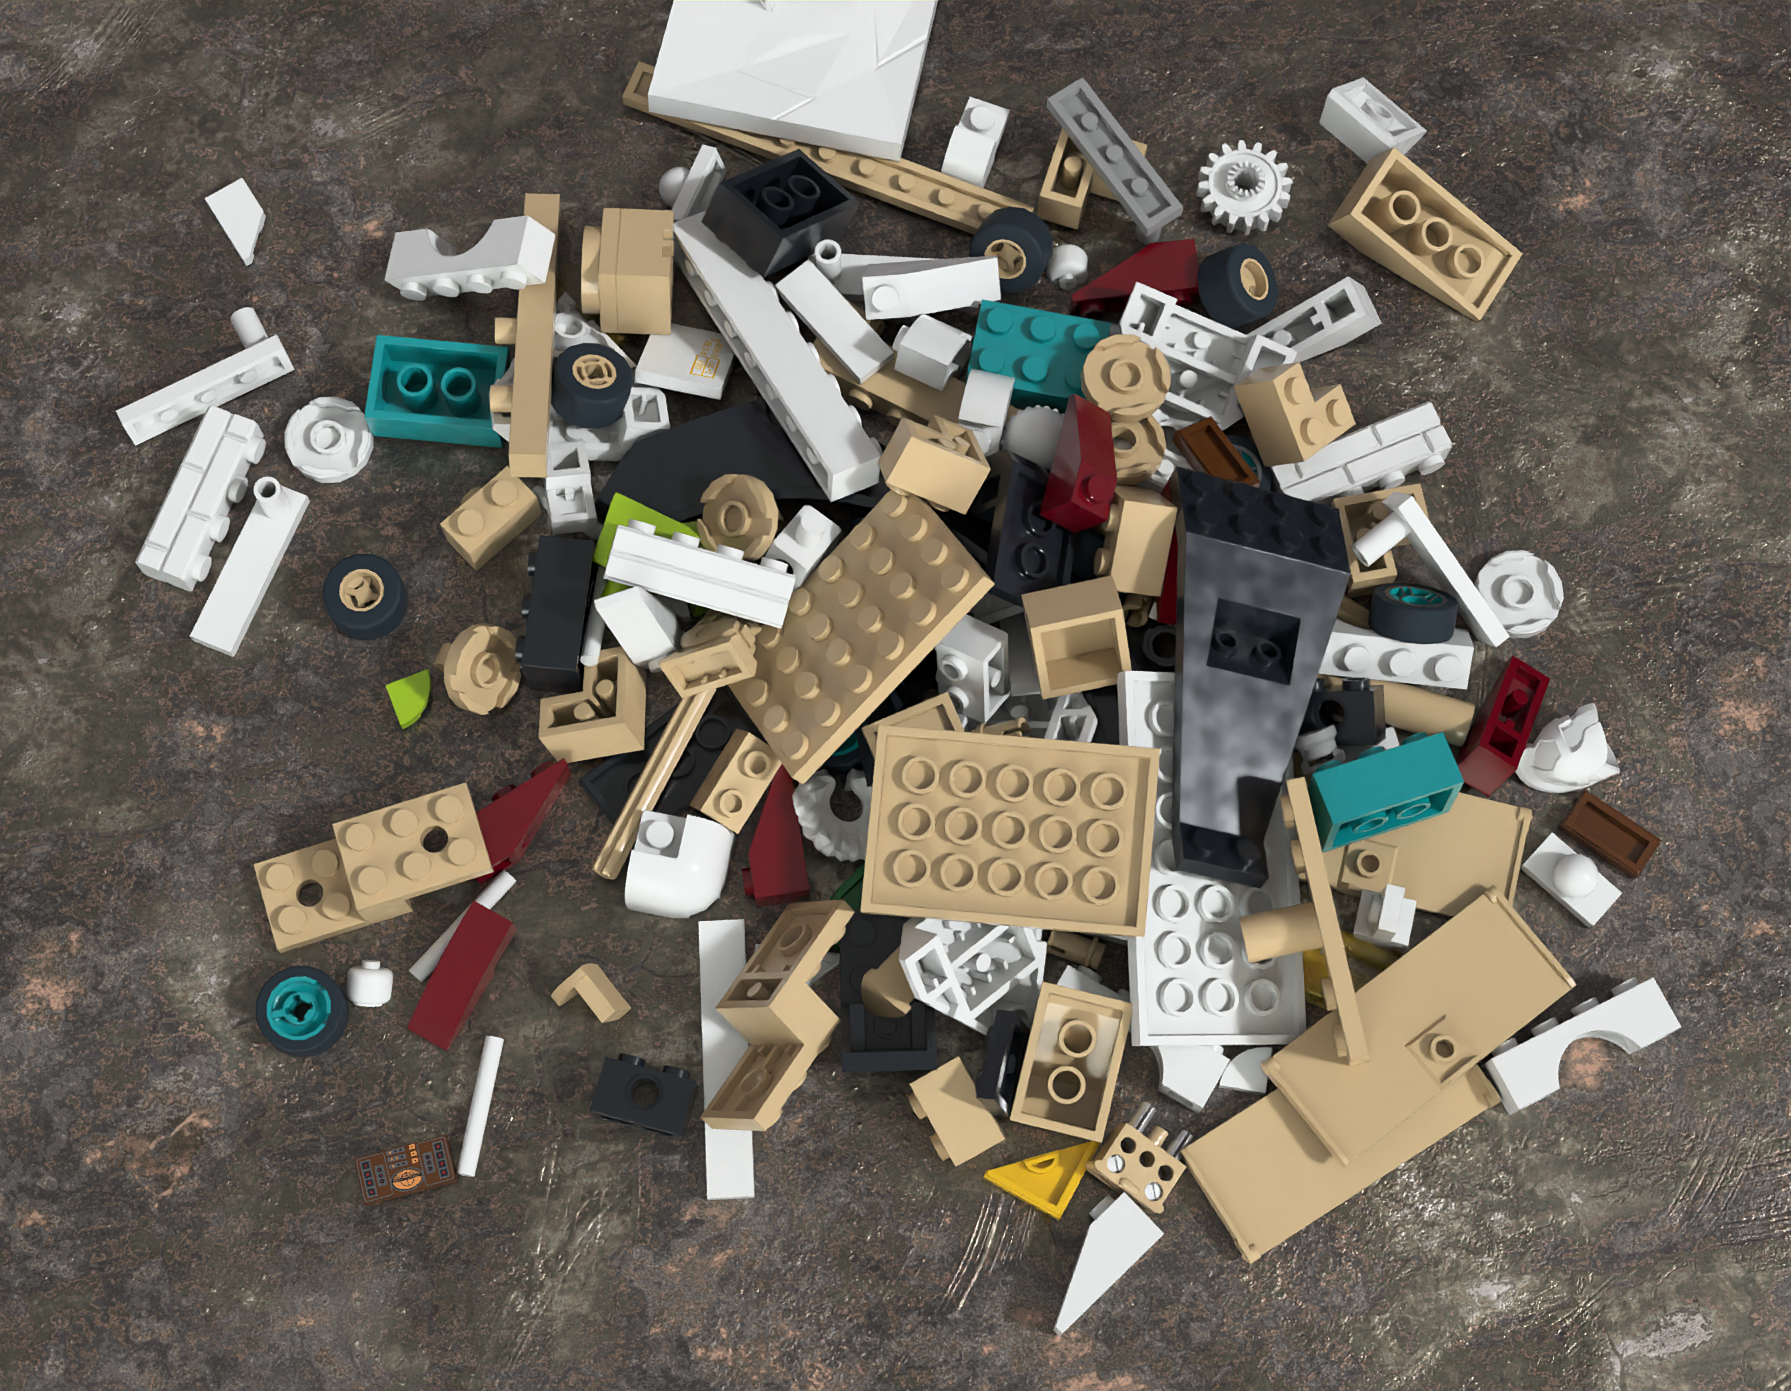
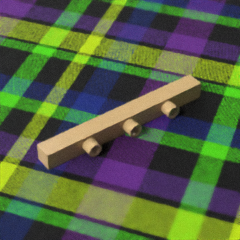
[490,193,561,478]

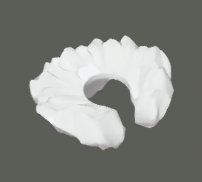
[792,768,872,862]

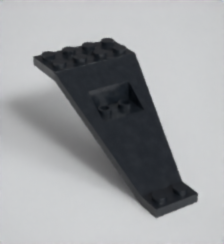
[1169,467,1351,889]

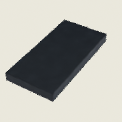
[578,685,769,850]

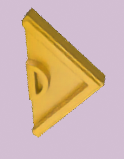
[983,1140,1100,1220]

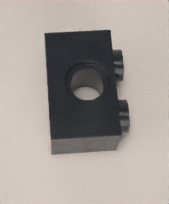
[1298,677,1386,746]
[590,1053,698,1141]

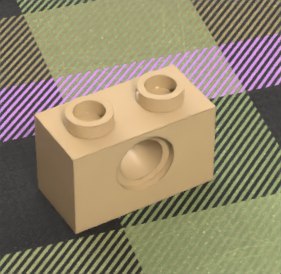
[689,728,782,834]

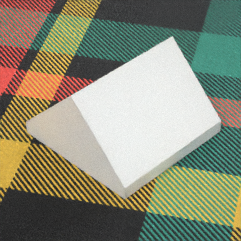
[1319,77,1427,164]

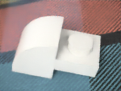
[941,97,1010,188]
[958,369,1015,457]
[543,441,597,535]
[1353,884,1417,953]

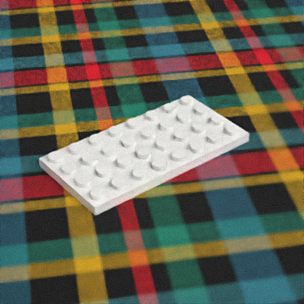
[1117,671,1306,1046]

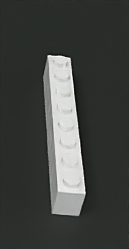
[674,210,883,502]

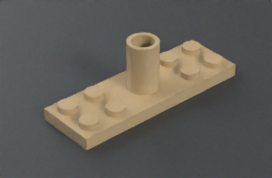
[1239,777,1369,1066]

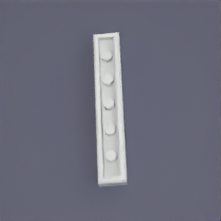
[698,919,755,1200]

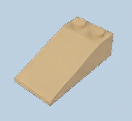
[1327,147,1523,322]

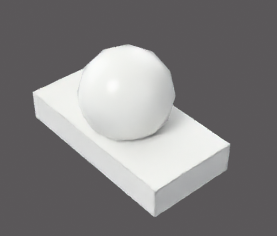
[659,144,727,222]
[1520,832,1622,929]

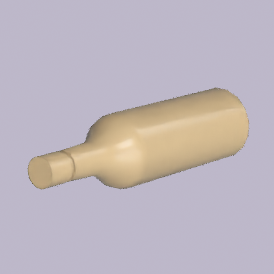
[1317,674,1475,747]

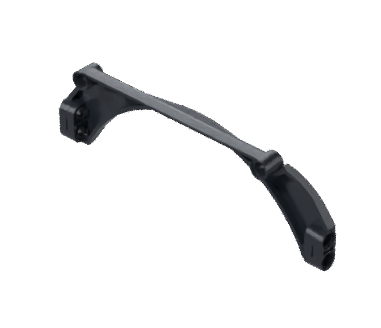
[594,398,1176,745]

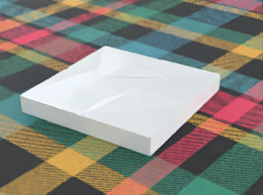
[648,0,938,162]

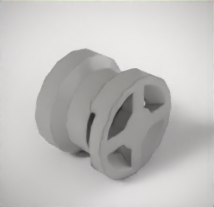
[1294,724,1347,775]

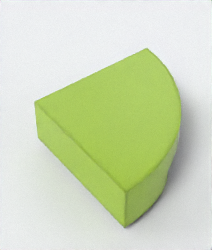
[385,669,432,729]

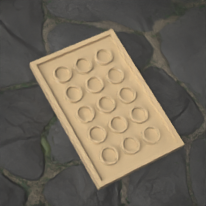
[728,490,995,784]
[860,724,1160,938]

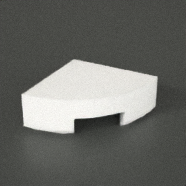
[1218,1047,1272,1096]

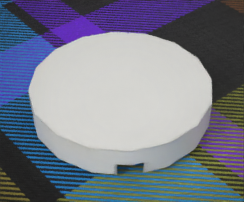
[285,396,373,483]
[1474,550,1564,638]

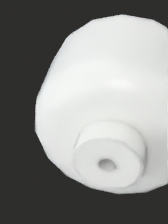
[1046,244,1089,290]
[346,960,393,1007]

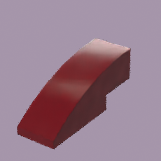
[407,900,517,1052]

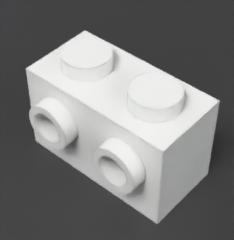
[934,614,1009,724]

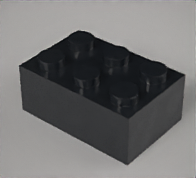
[701,149,861,278]
[515,535,598,694]

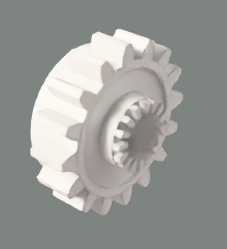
[1196,140,1292,235]

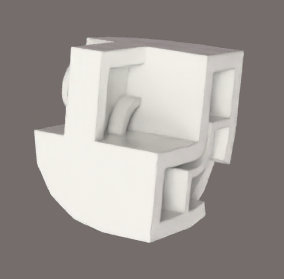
[625,810,736,918]

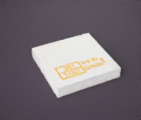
[635,323,737,400]

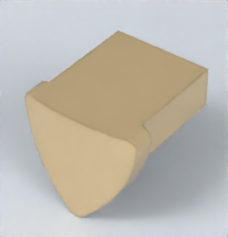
[861,946,915,1018]
[551,963,631,1023]

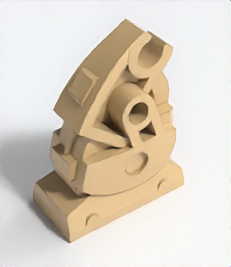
[658,609,762,698]

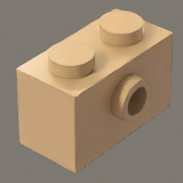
[440,466,542,571]
[906,1054,1005,1167]

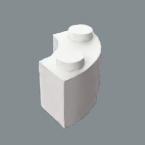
[892,314,974,391]

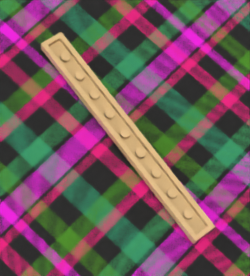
[622,61,1034,235]

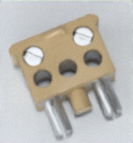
[1085,1102,1193,1214]

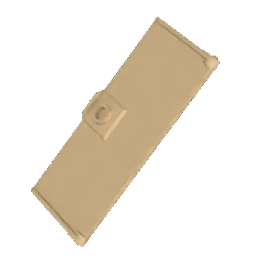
[1293,752,1533,918]
[1260,885,1576,1168]
[1180,1064,1501,1265]

